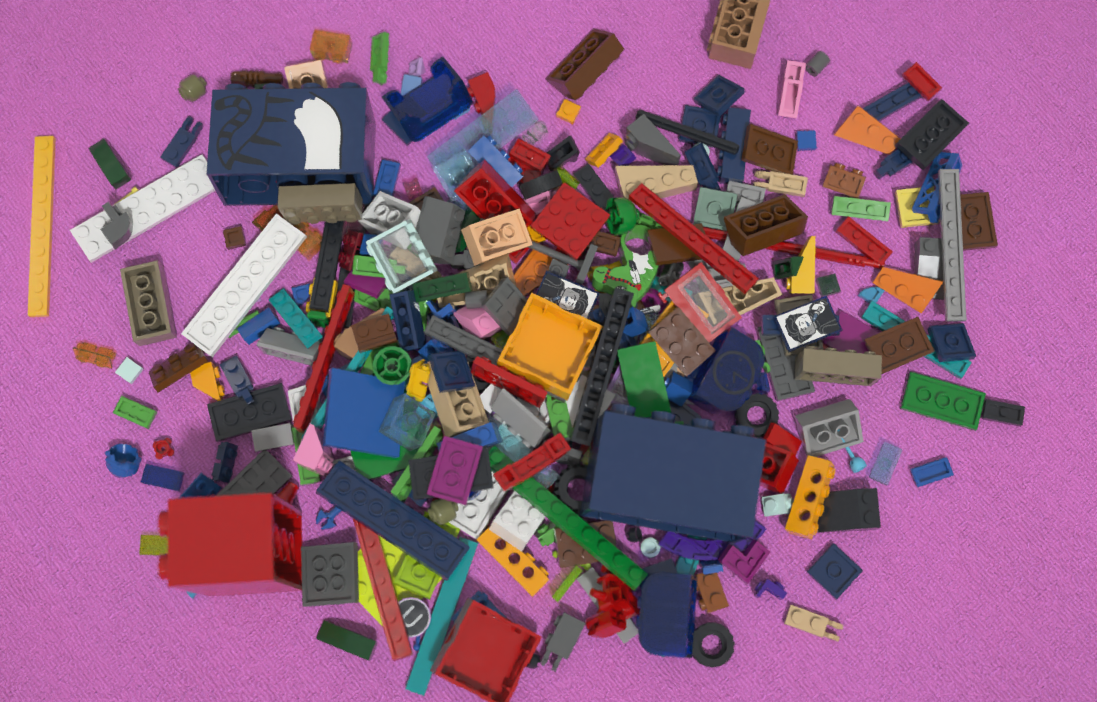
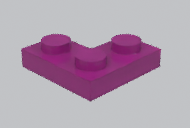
[718,539,770,584]

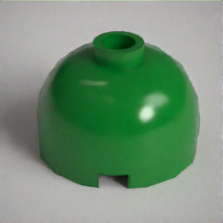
[606,197,639,236]
[372,346,412,385]

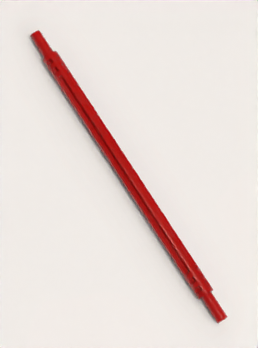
[703,226,885,269]

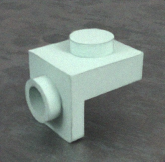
[762,494,794,517]

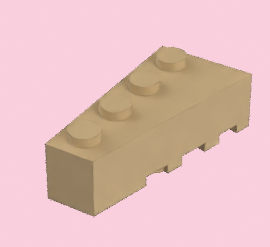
[615,165,698,205]
[437,253,516,308]

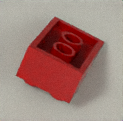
[760,443,799,494]

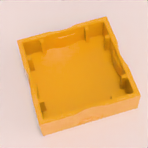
[496,293,603,401]

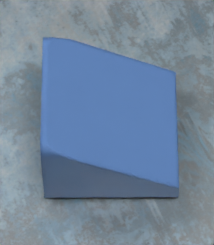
[401,74,423,100]

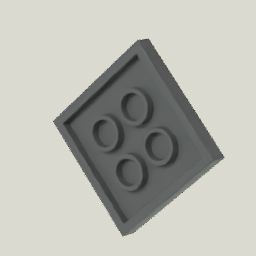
[301,542,359,607]

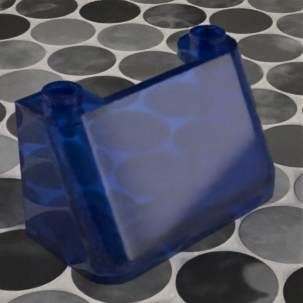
[381,56,473,142]

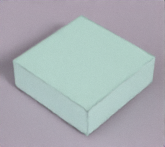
[115,357,143,384]

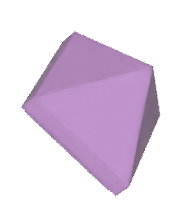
[409,57,426,77]

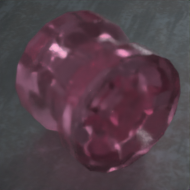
[403,177,423,200]

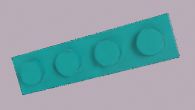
[269,288,323,349]

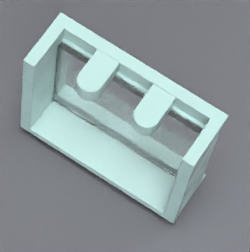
[366,219,437,294]

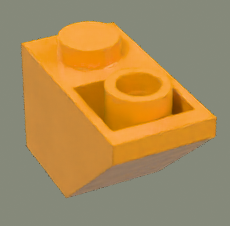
[190,362,225,401]

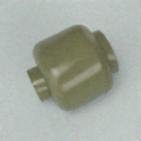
[178,74,207,102]
[428,498,459,525]

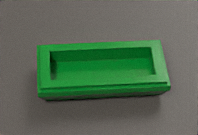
[307,310,330,328]

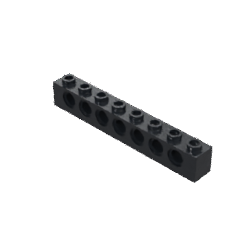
[569,287,634,446]

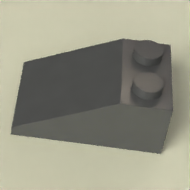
[625,114,681,166]
[914,237,944,300]

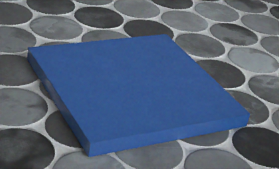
[323,368,405,458]

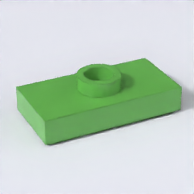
[113,396,157,429]

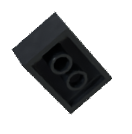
[814,488,881,533]

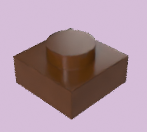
[223,226,246,250]

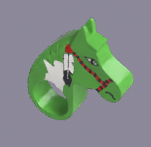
[592,225,659,308]

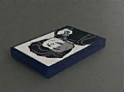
[536,271,600,319]
[773,295,843,353]

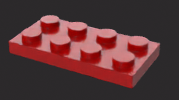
[471,356,548,409]

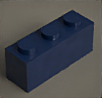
[390,290,426,351]

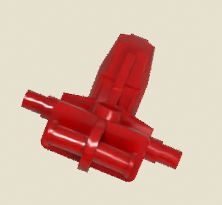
[585,565,645,638]

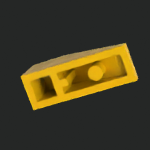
[786,236,816,294]

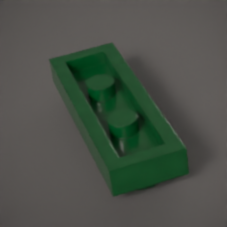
[412,272,472,303]

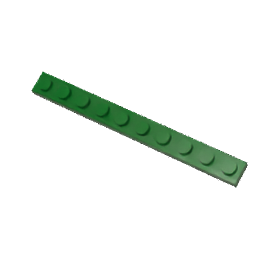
[489,446,648,591]

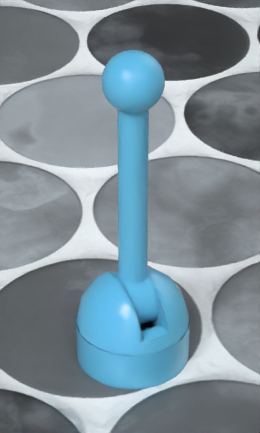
[837,429,867,473]

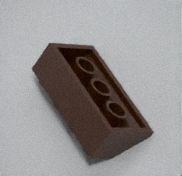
[545,28,625,101]
[724,194,808,256]

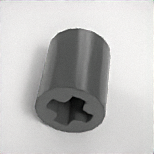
[805,51,830,77]
[465,290,489,309]

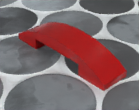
[493,433,571,492]

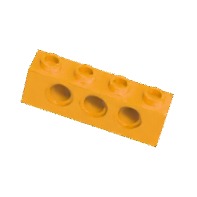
[785,455,836,540]
[476,527,549,597]

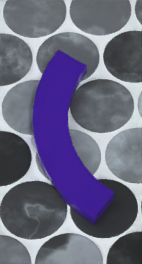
[657,520,767,561]

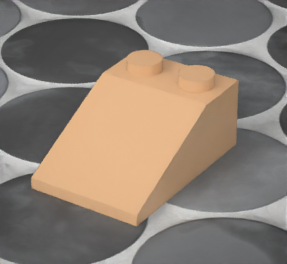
[284,58,328,89]
[461,209,533,266]

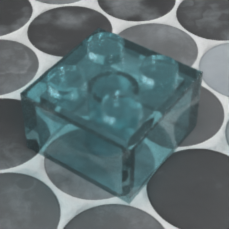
[431,148,475,202]
[379,393,436,451]

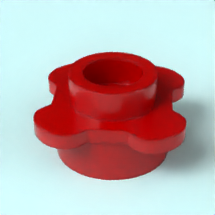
[153,438,174,460]

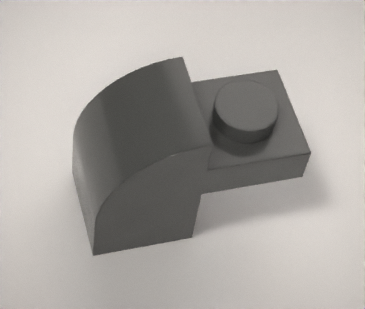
[100,202,133,249]

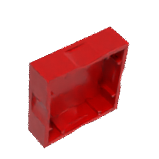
[430,598,542,702]

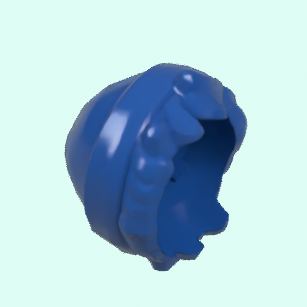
[105,444,142,478]

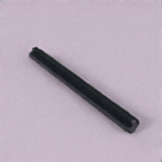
[635,110,739,155]

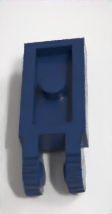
[160,116,203,168]

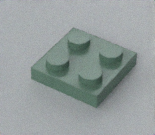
[693,187,738,231]

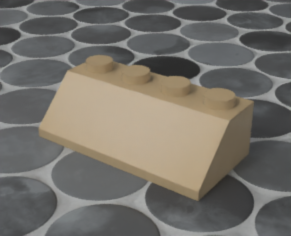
[426,355,489,437]

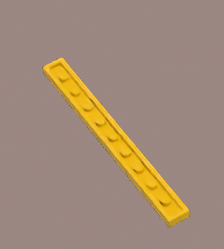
[28,136,56,317]

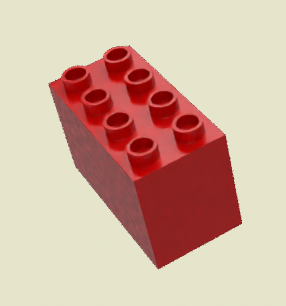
[158,493,303,596]

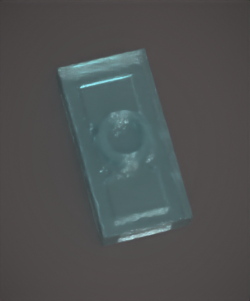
[868,442,902,486]

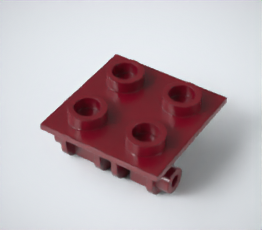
[338,230,363,271]

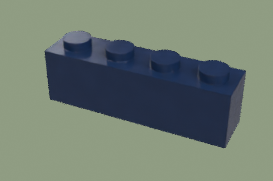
[717,107,751,184]

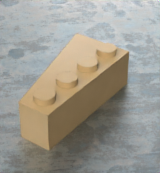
[693,277,782,327]

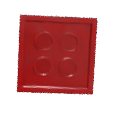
[530,182,610,261]

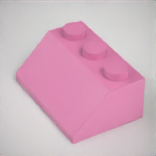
[453,306,502,340]
[293,424,334,478]

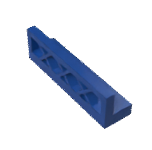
[912,152,963,223]

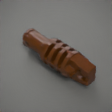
[230,70,283,87]

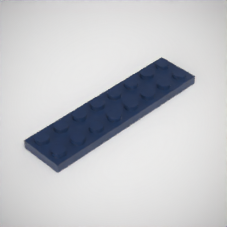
[316,460,470,581]

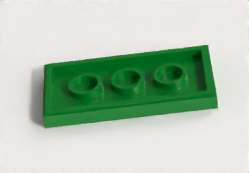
[617,341,671,418]
[900,372,986,431]
[350,422,434,480]

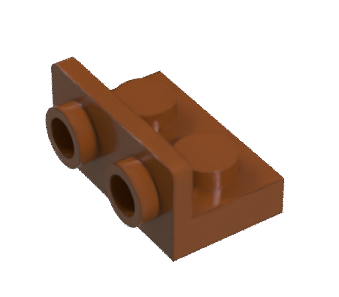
[822,162,866,199]
[691,573,729,614]

